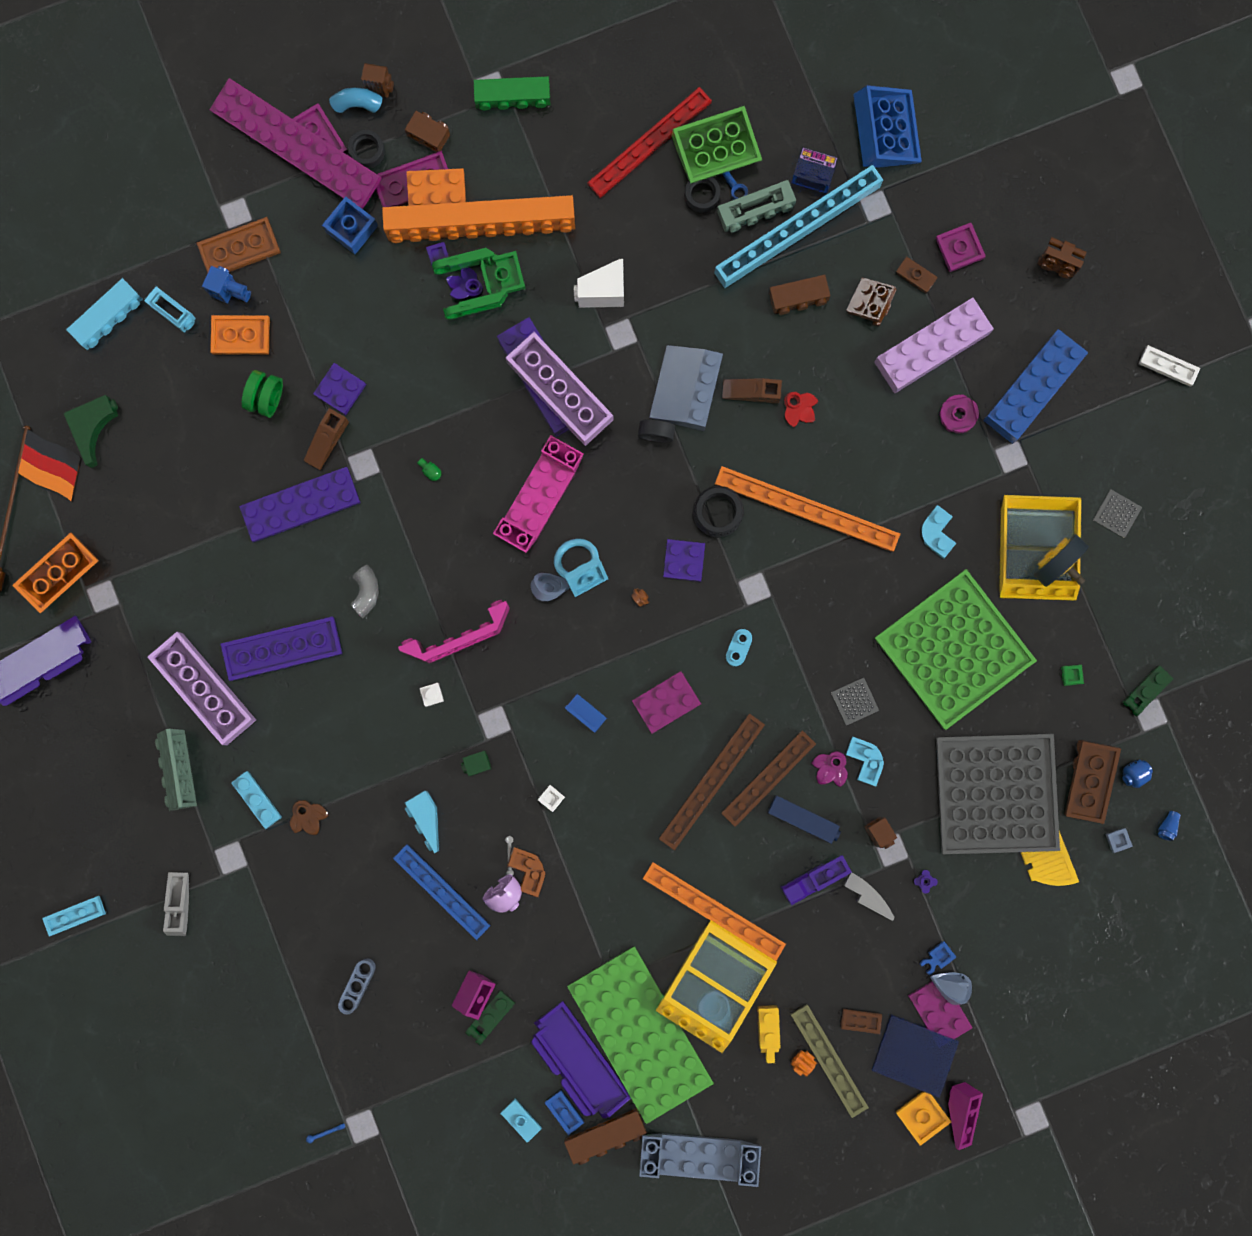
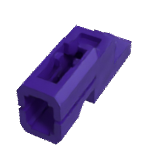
[781,855,852,905]

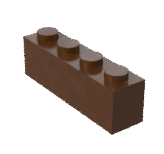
[564,1108,646,1165]

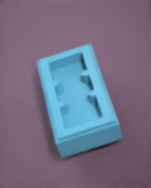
[501,1099,542,1142]

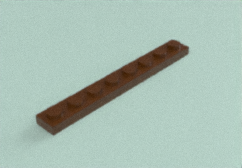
[659,713,765,850]

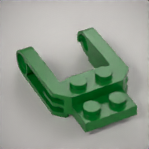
[432,248,526,319]

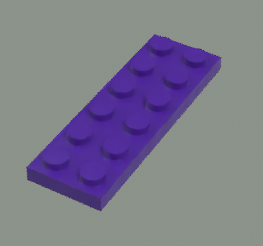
[239,467,361,543]
[221,617,343,681]

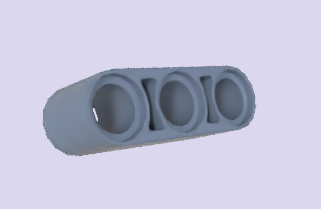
[338,958,376,1014]

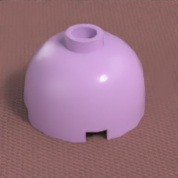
[483,874,522,913]

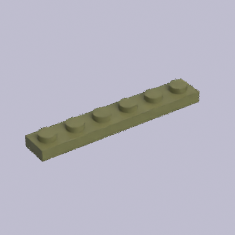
[791,1004,869,1118]

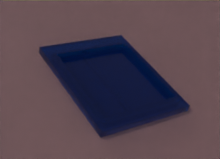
[872,1015,959,1098]

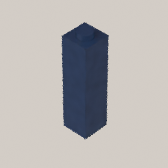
[767,795,841,844]

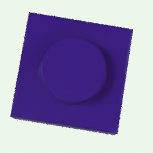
[426,242,449,265]

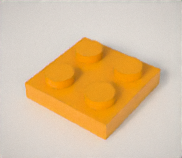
[896,1088,951,1146]

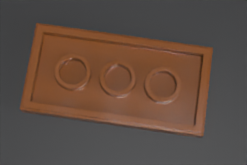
[197,217,281,273]

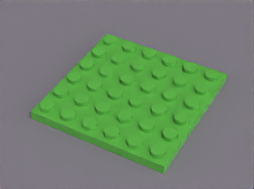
[874,569,1037,730]

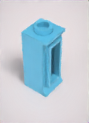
[144,286,196,332]

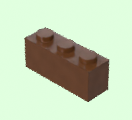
[768,275,830,315]

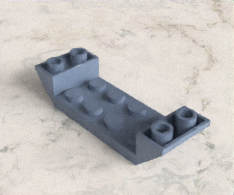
[639,1133,761,1187]

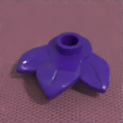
[446,267,482,299]

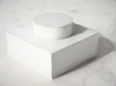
[420,683,444,707]
[538,785,565,812]

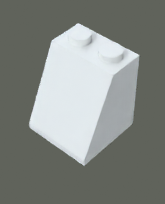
[574,259,624,308]

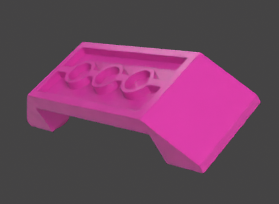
[493,435,584,553]
[398,600,510,663]

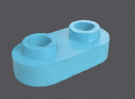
[726,629,752,666]

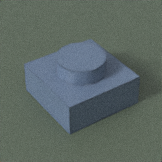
[1106,828,1133,853]

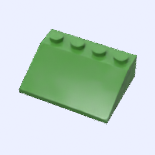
[672,106,762,184]

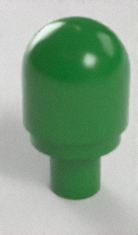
[417,458,441,481]

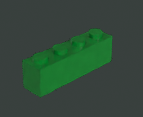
[474,76,550,110]

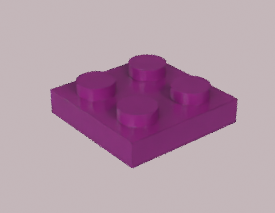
[935,223,986,272]

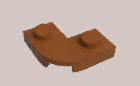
[507,847,545,898]

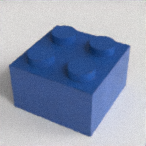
[322,196,378,254]

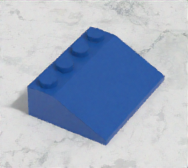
[853,85,922,168]

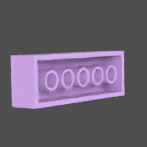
[874,298,994,393]
[506,332,613,446]
[148,632,256,745]

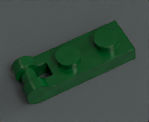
[1122,665,1173,717]
[465,990,515,1046]

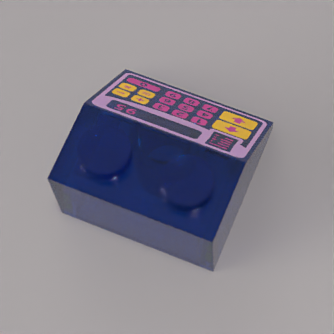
[791,147,838,194]

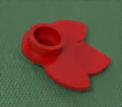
[784,392,818,427]

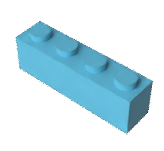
[66,278,143,350]

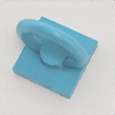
[554,539,608,597]

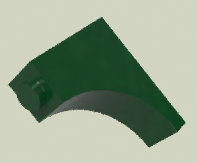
[64,395,118,468]

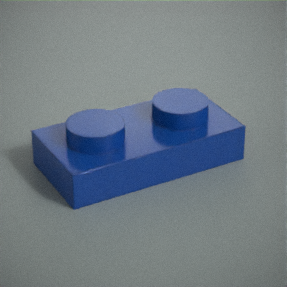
[545,1090,584,1135]

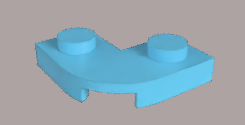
[922,505,956,559]
[845,737,884,786]

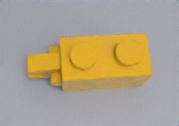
[757,1005,780,1063]

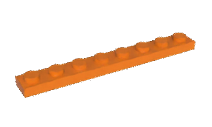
[643,862,786,961]

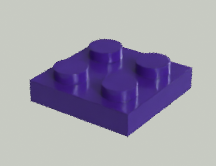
[313,363,367,416]
[663,539,705,582]

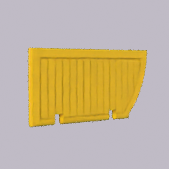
[1020,831,1079,886]

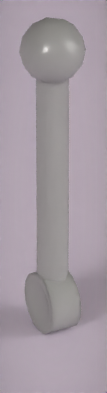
[505,836,514,876]

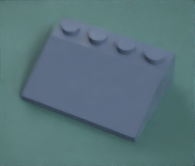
[649,345,723,431]

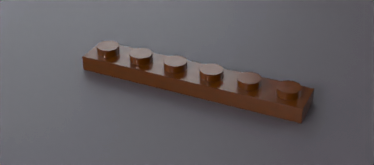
[721,730,816,827]

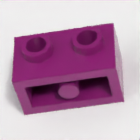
[452,970,496,1020]

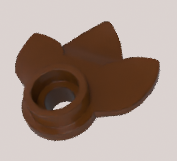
[290,800,328,835]

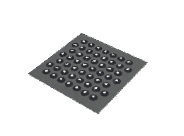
[1093,489,1142,538]
[831,678,879,726]

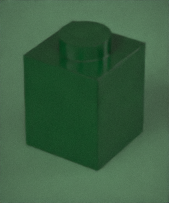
[461,751,492,777]

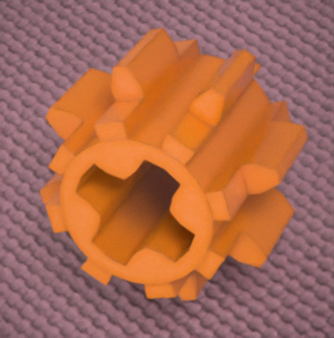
[791,1050,817,1077]

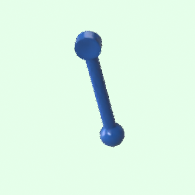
[306,1123,345,1143]

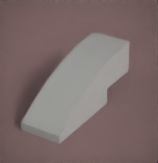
[163,872,189,936]
[842,873,895,921]

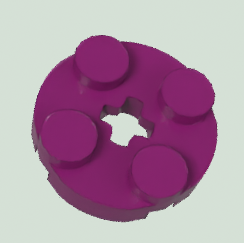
[940,395,979,433]

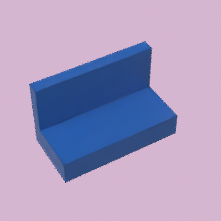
[565,694,607,733]

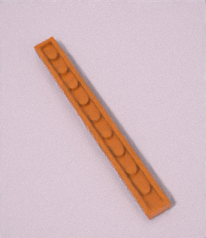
[715,466,900,552]

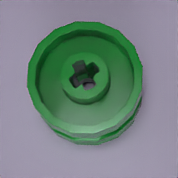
[242,370,283,418]

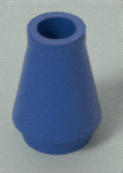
[1158,811,1181,841]

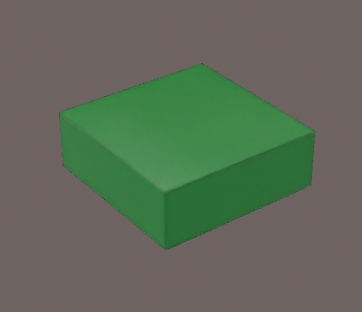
[1061,665,1084,686]

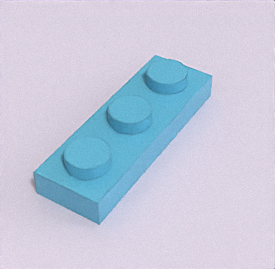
[231,771,282,829]
[42,896,106,936]

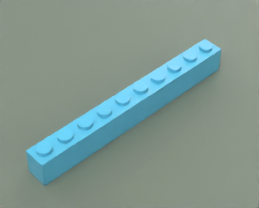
[714,165,883,288]

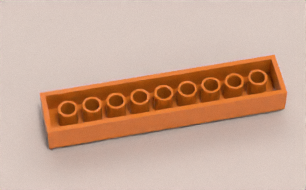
[382,195,575,243]

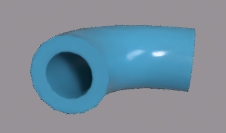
[330,87,382,113]

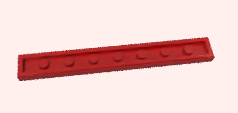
[587,87,712,198]

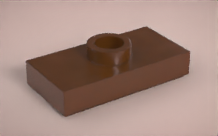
[896,257,938,294]
[840,1009,882,1034]

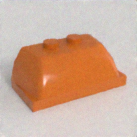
[12,532,99,613]

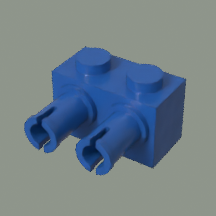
[202,266,251,304]

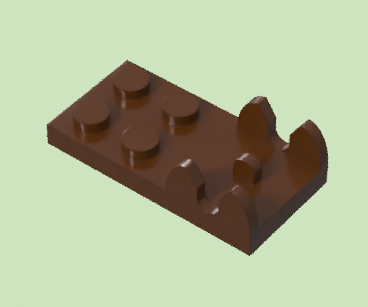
[1064,740,1121,824]

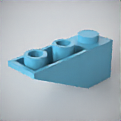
[405,791,439,853]

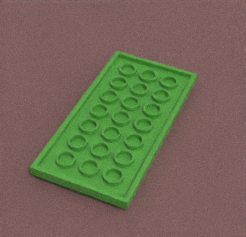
[567,946,714,1124]

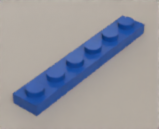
[393,844,491,940]

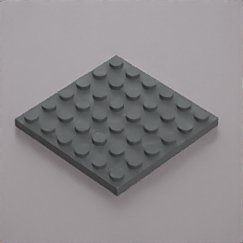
[936,734,1060,854]

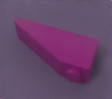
[948,1082,983,1150]

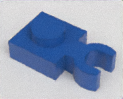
[920,941,956,975]

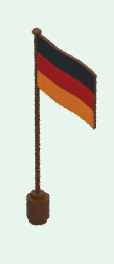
[0,425,81,591]

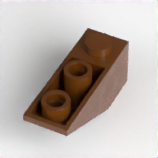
[722,378,782,404]
[304,408,349,470]

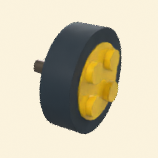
[1033,534,1089,587]

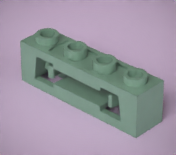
[717,180,796,232]

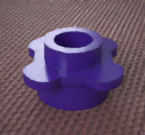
[914,870,938,893]

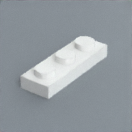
[1139,345,1200,387]

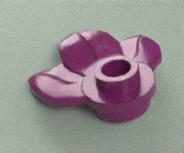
[812,751,848,787]

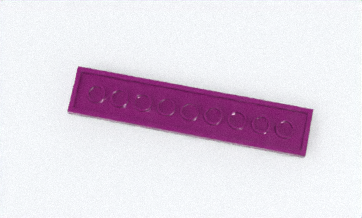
[209,78,382,209]

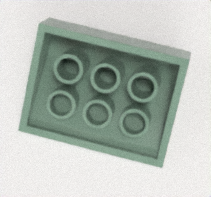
[155,729,197,811]

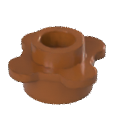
[631,588,649,606]

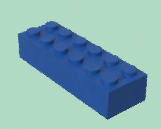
[983,329,1088,444]

